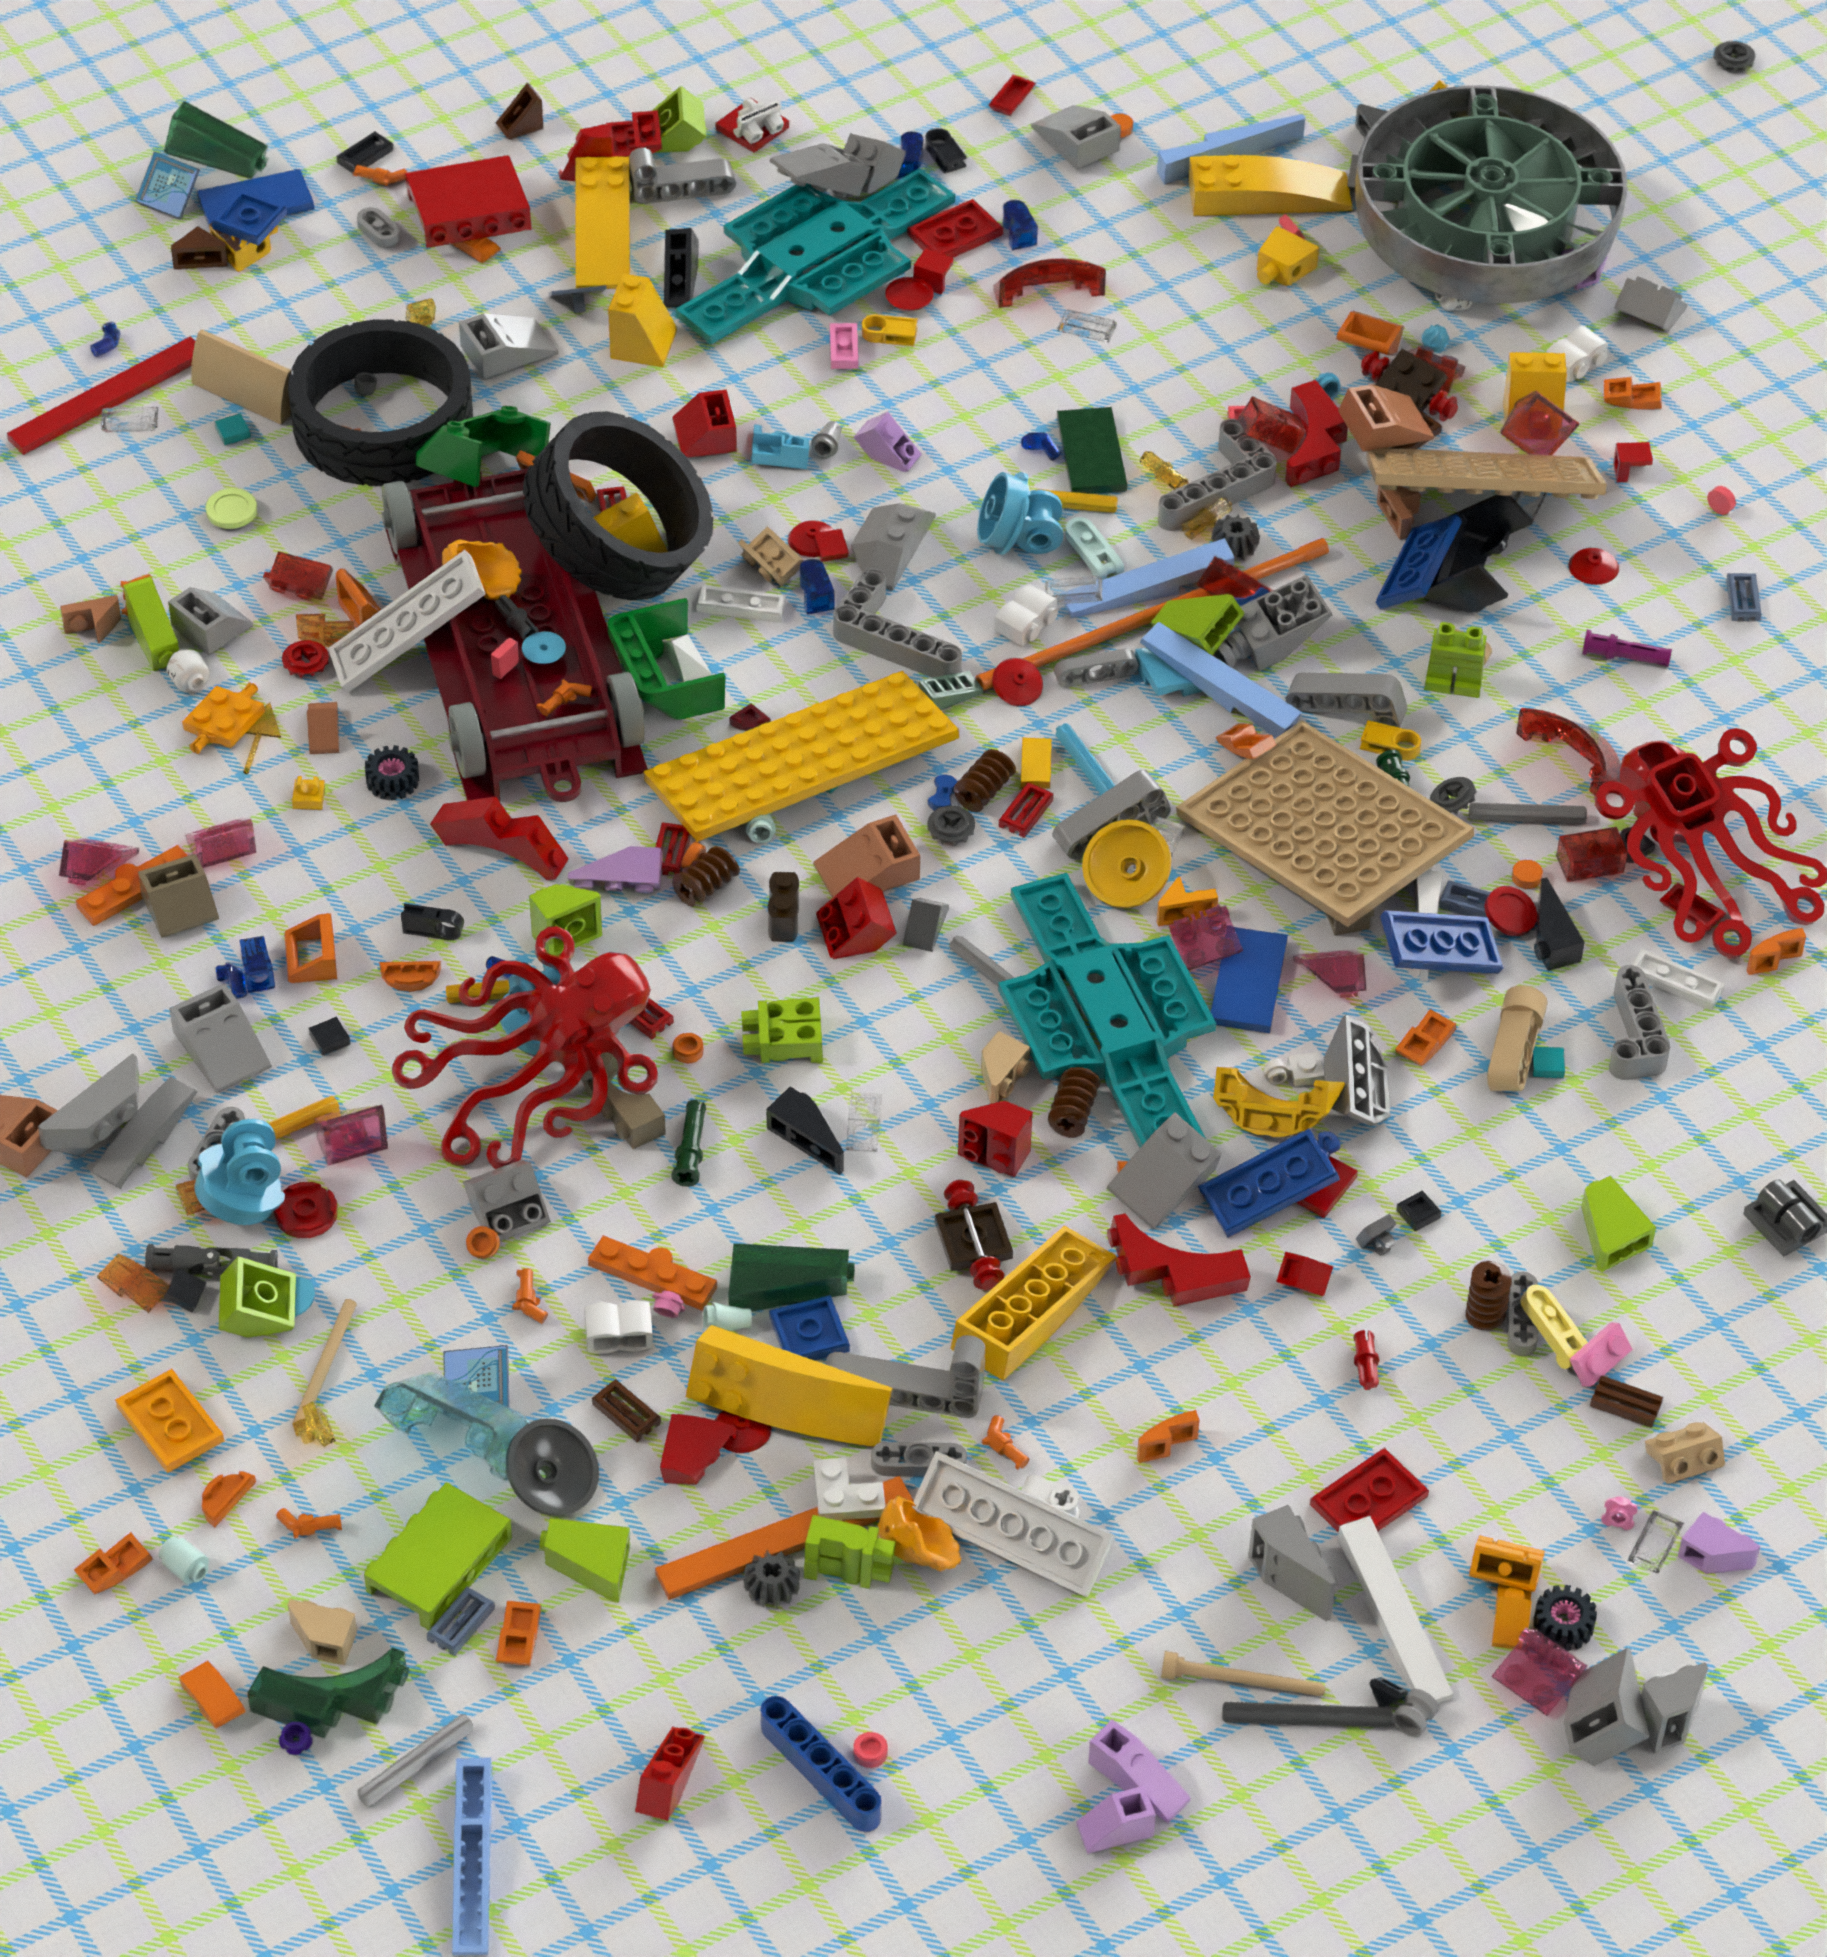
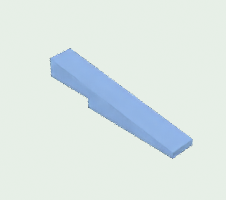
[1157,114,1305,185]
[1062,538,1235,618]
[1140,622,1302,738]
[452,1757,492,1956]

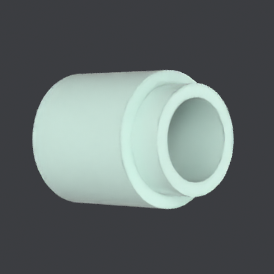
[159,1536,209,1584]

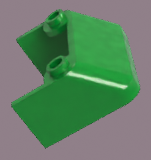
[416,406,551,487]
[608,598,726,720]

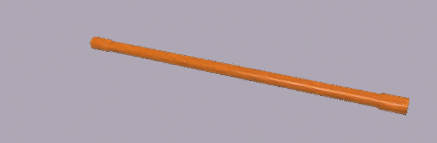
[976,538,1329,691]

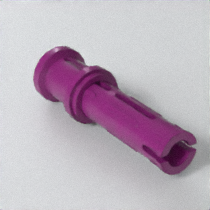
[1582,629,1672,667]

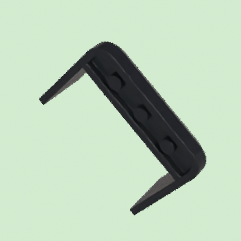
[1423,494,1533,613]

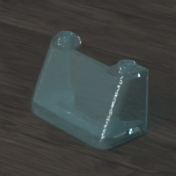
[374,1372,530,1482]

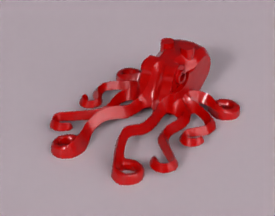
[1594,728,1827,959]
[392,926,658,1169]

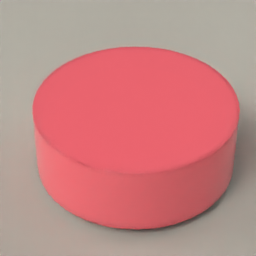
[1707,486,1736,515]
[853,1732,888,1768]

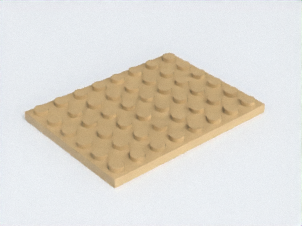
[1366,448,1606,499]
[1176,720,1474,927]

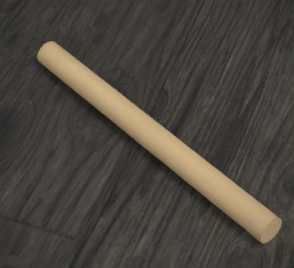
[292,1299,357,1429]

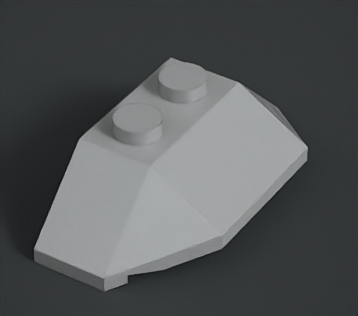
[851,503,936,591]
[1324,1015,1391,1126]
[38,1053,139,1156]

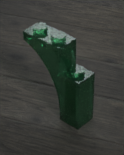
[247,1648,409,1739]

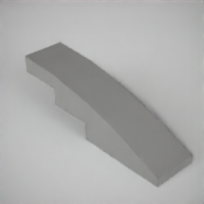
[92,1077,197,1189]

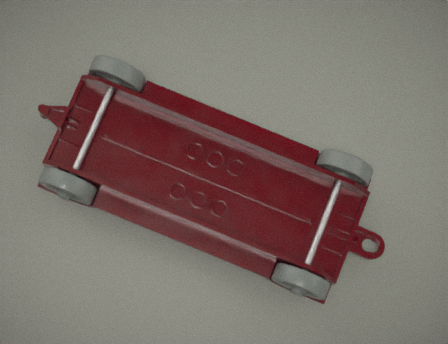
[382,456,648,802]

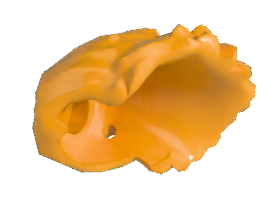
[442,539,522,600]
[878,1495,962,1572]

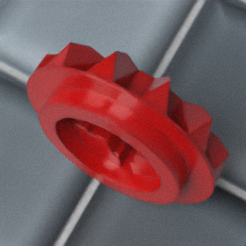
[282,640,329,678]

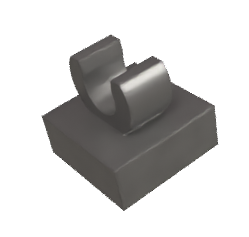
[1355,1213,1396,1256]

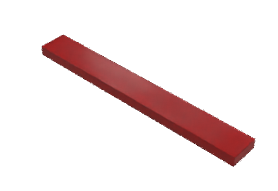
[6,336,196,455]

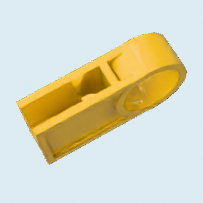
[862,314,918,346]
[1360,720,1421,761]

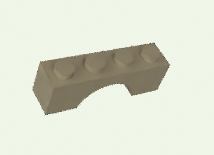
[581,1052,666,1149]

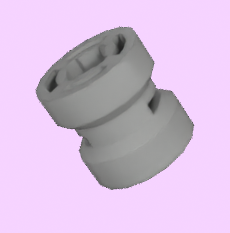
[1213,630,1252,667]
[1392,1689,1439,1737]

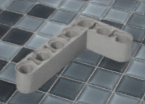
[1158,419,1277,531]
[833,568,962,677]
[826,1335,985,1418]

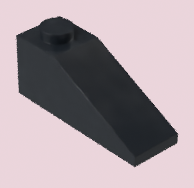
[664,228,699,308]
[1534,877,1585,971]
[766,1086,844,1175]

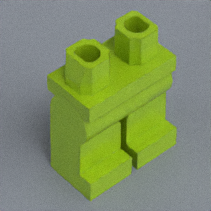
[1424,622,1487,698]
[741,997,823,1063]
[804,1515,896,1589]

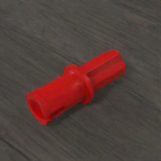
[1353,1330,1380,1390]

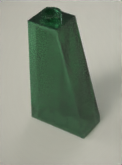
[164,101,268,179]
[728,1243,855,1312]

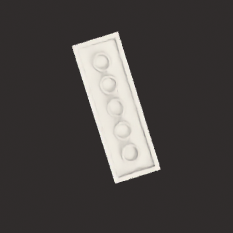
[328,550,486,693]
[912,1451,1116,1597]

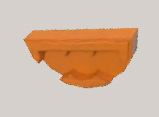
[379,961,441,992]
[202,1471,256,1528]

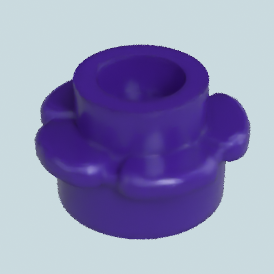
[279,1721,313,1755]

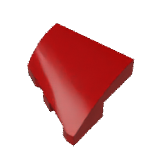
[558,124,612,181]
[660,1414,737,1485]

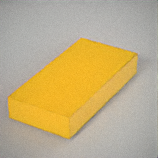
[1021,737,1052,789]

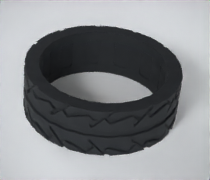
[288,319,473,486]
[523,411,714,601]

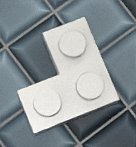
[813,1457,885,1520]

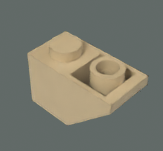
[981,1031,1031,1104]
[288,1599,357,1666]

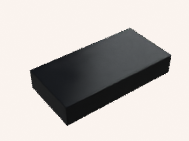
[336,131,394,174]

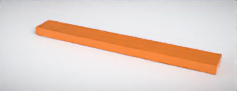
[655,1476,914,1600]

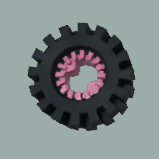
[365,745,419,800]
[1533,1585,1597,1651]

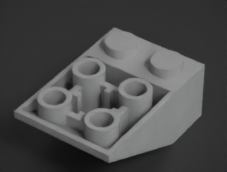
[1031,105,1121,170]
[769,143,871,198]
[459,313,559,380]
[1234,574,1332,671]
[169,983,272,1093]
[1248,1505,1338,1621]
[1564,1647,1650,1766]

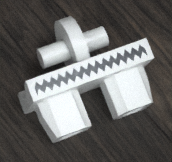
[733,98,784,144]

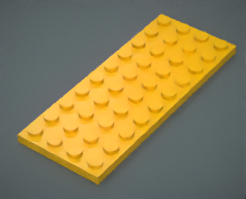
[643,670,960,842]

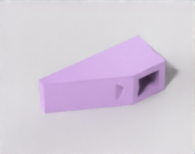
[568,846,663,893]
[1088,1719,1191,1823]

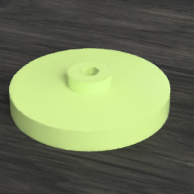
[206,488,257,529]

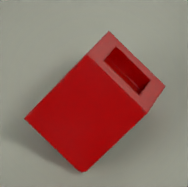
[913,249,954,294]
[1613,442,1653,482]
[1276,1251,1333,1296]

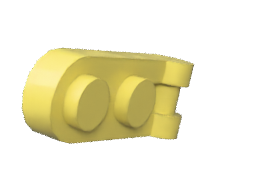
[1520,1285,1588,1369]

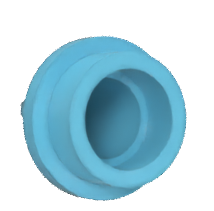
[1422,324,1449,353]
[1314,372,1341,399]

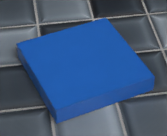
[212,190,287,246]
[769,1295,850,1361]

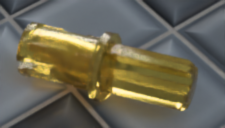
[1140,451,1189,490]
[1181,498,1233,539]

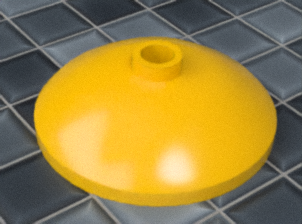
[1082,819,1172,908]

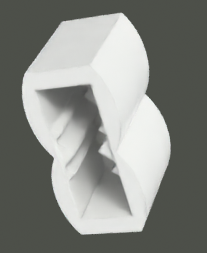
[1546,326,1608,382]
[994,584,1058,646]
[585,1300,653,1354]

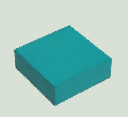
[214,413,251,445]
[1532,1046,1565,1078]

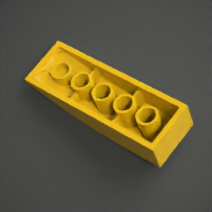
[1188,155,1352,216]
[575,157,630,289]
[950,1225,1117,1380]
[685,1325,893,1447]

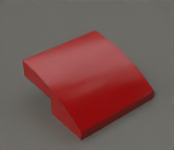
[606,110,662,157]

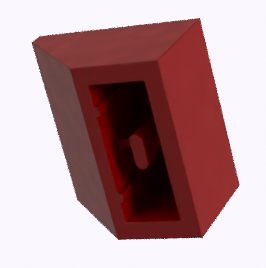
[672,389,737,458]
[816,877,897,959]
[958,1101,1033,1177]

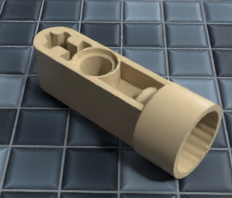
[1487,985,1548,1091]

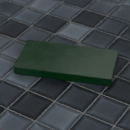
[1057,407,1127,494]

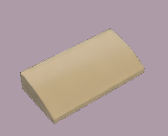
[191,329,292,424]

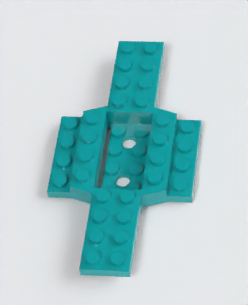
[676,168,955,345]
[998,872,1216,1148]

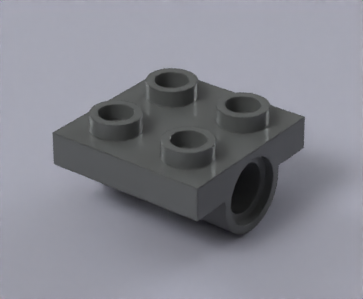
[1743,1179,1827,1257]

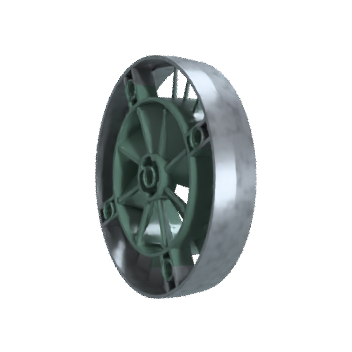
[1355,85,1627,304]

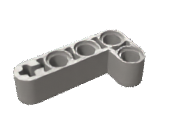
[629,148,736,204]
[1286,672,1407,728]
[1052,770,1171,859]
[1609,965,1670,1080]

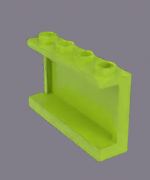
[364,1482,512,1630]

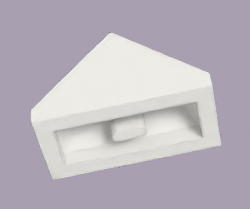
[663,634,711,682]

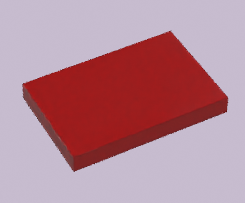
[907,199,1004,258]
[1310,1447,1429,1533]

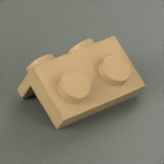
[738,526,806,587]
[1645,1422,1725,1484]

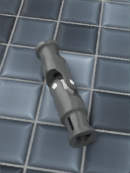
[145,1244,278,1276]

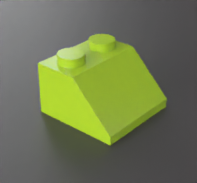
[651,86,706,153]
[529,884,603,956]
[218,1256,296,1338]

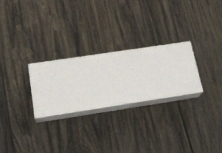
[696,585,786,623]
[1631,949,1725,1011]

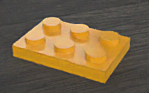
[115,1369,224,1473]

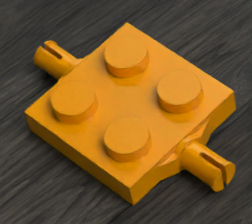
[182,682,265,754]

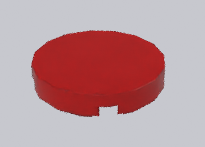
[274,1182,338,1238]

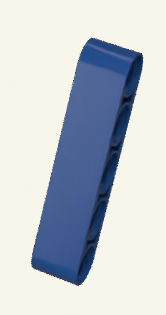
[760,1696,882,1832]

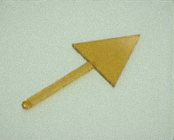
[243,702,281,775]

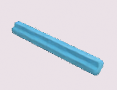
[1056,723,1115,795]

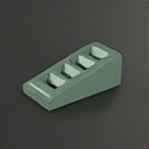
[919,671,984,710]

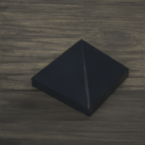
[1369,1677,1408,1707]

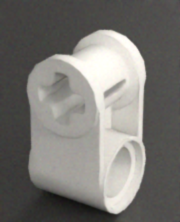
[1021,1475,1080,1518]

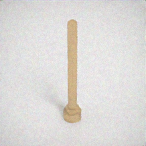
[1161,1651,1325,1696]

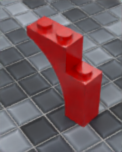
[1285,380,1348,488]
[430,797,569,880]
[1107,1213,1251,1307]

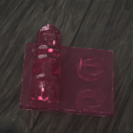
[1169,904,1243,971]
[1491,1627,1587,1716]

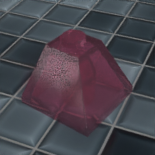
[59,838,140,885]
[1293,949,1367,998]
[314,1105,388,1166]

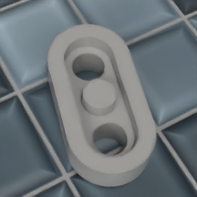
[357,207,400,248]

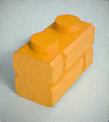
[1469,1535,1545,1592]

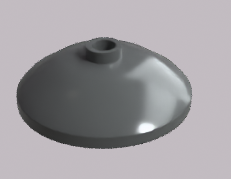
[505,1418,599,1517]

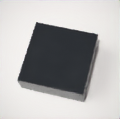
[308,1016,350,1056]
[1396,1190,1442,1232]
[164,1268,207,1312]

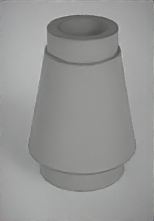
[811,421,842,458]

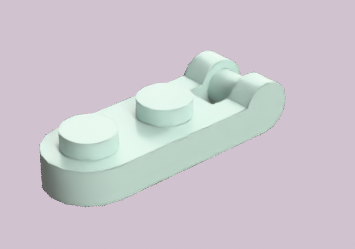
[1065,517,1124,581]

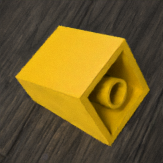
[608,273,677,367]
[1503,352,1567,440]
[593,492,668,553]

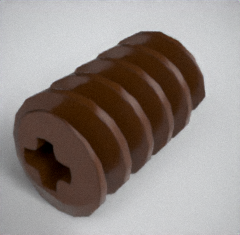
[954,749,1016,813]
[672,846,740,907]
[1048,1067,1100,1138]
[1465,1261,1512,1330]

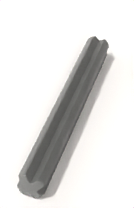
[1222,1702,1393,1727]

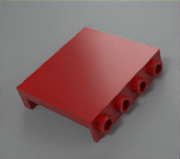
[405,155,532,248]

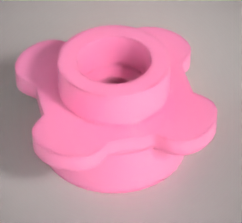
[652,1291,686,1318]
[1601,1496,1638,1530]

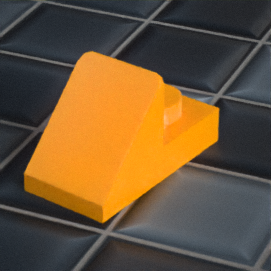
[1157,876,1218,926]
[1491,1583,1532,1651]

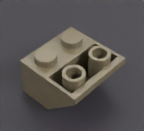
[138,854,219,938]

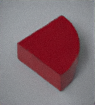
[729,703,771,731]

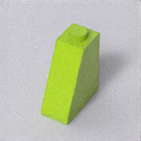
[123,576,179,671]
[1151,594,1245,655]
[1581,1175,1656,1272]
[539,1518,631,1602]

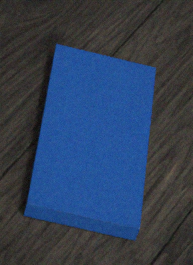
[197,169,315,226]
[1375,514,1462,609]
[1380,910,1503,974]
[1211,926,1288,1033]
[1198,1128,1340,1238]

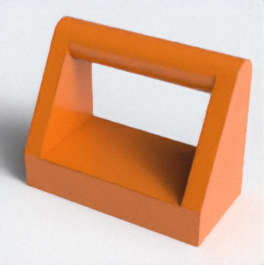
[1336,310,1404,355]
[336,568,381,628]
[284,913,337,983]

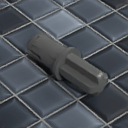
[495,595,539,641]

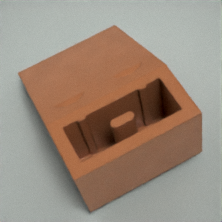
[1338,384,1434,452]
[813,814,920,898]
[0,1095,58,1178]

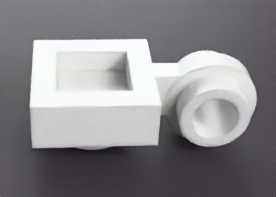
[1263,1052,1325,1087]

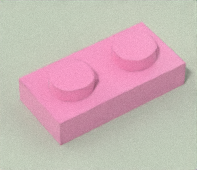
[830,323,858,369]
[1569,1322,1633,1387]

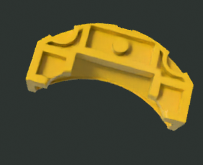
[1213,1067,1345,1137]

